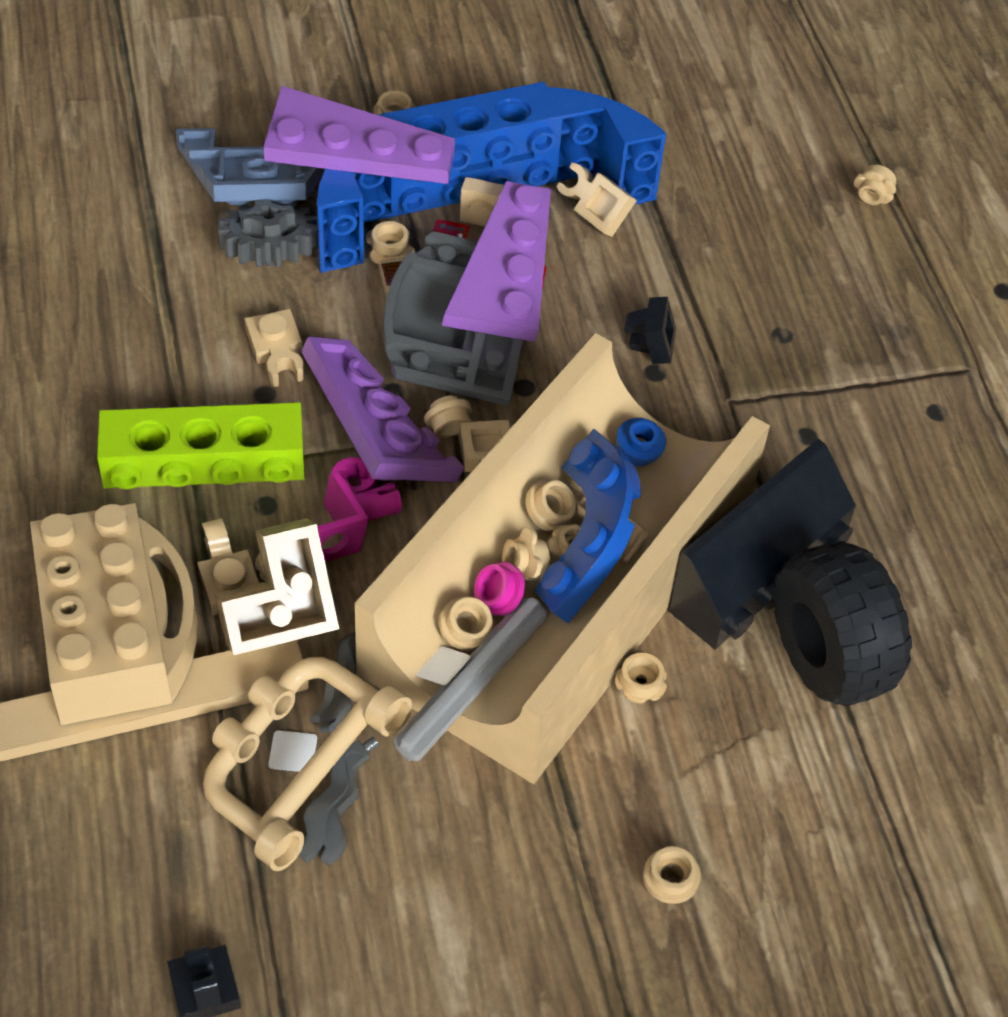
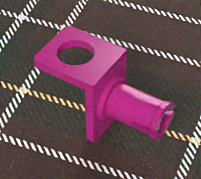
[317,471,402,562]

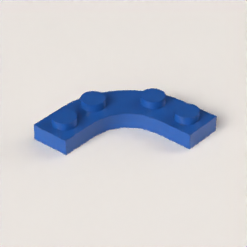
[534,429,641,623]

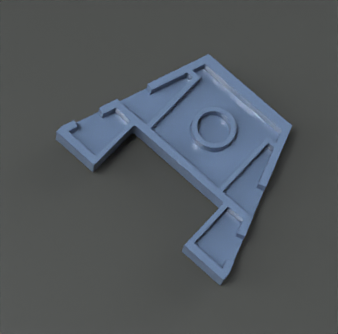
[176,128,325,205]

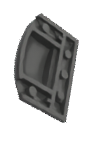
[383,231,523,406]

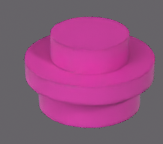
[474,562,525,616]

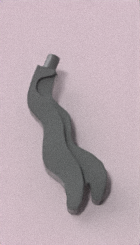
[310,632,356,733]
[299,736,379,866]

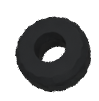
[773,541,912,707]

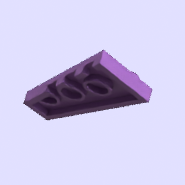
[263,86,455,184]
[442,181,551,342]
[301,337,465,482]

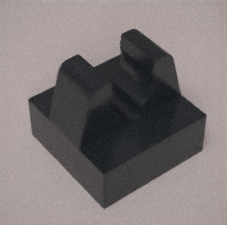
[624,297,676,364]
[167,945,241,1017]

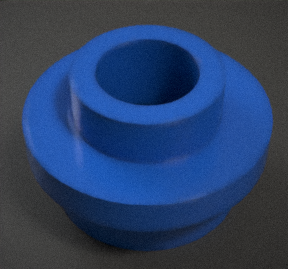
[615,418,666,467]

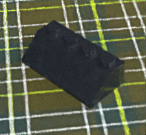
[669,439,856,650]

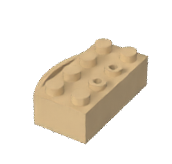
[30,503,198,725]

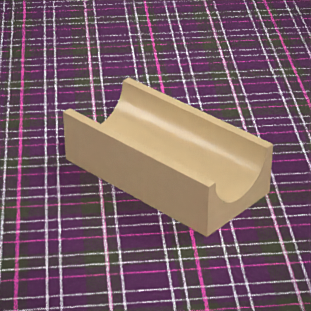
[355,333,770,784]

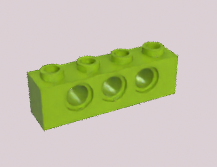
[97,402,305,489]

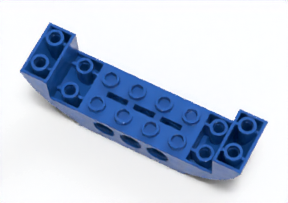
[317,82,666,273]

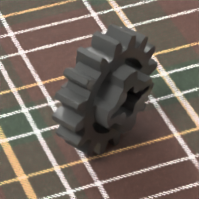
[218,199,318,267]

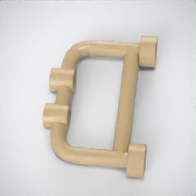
[203,657,412,871]

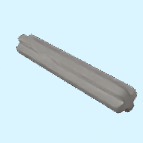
[394,597,547,761]

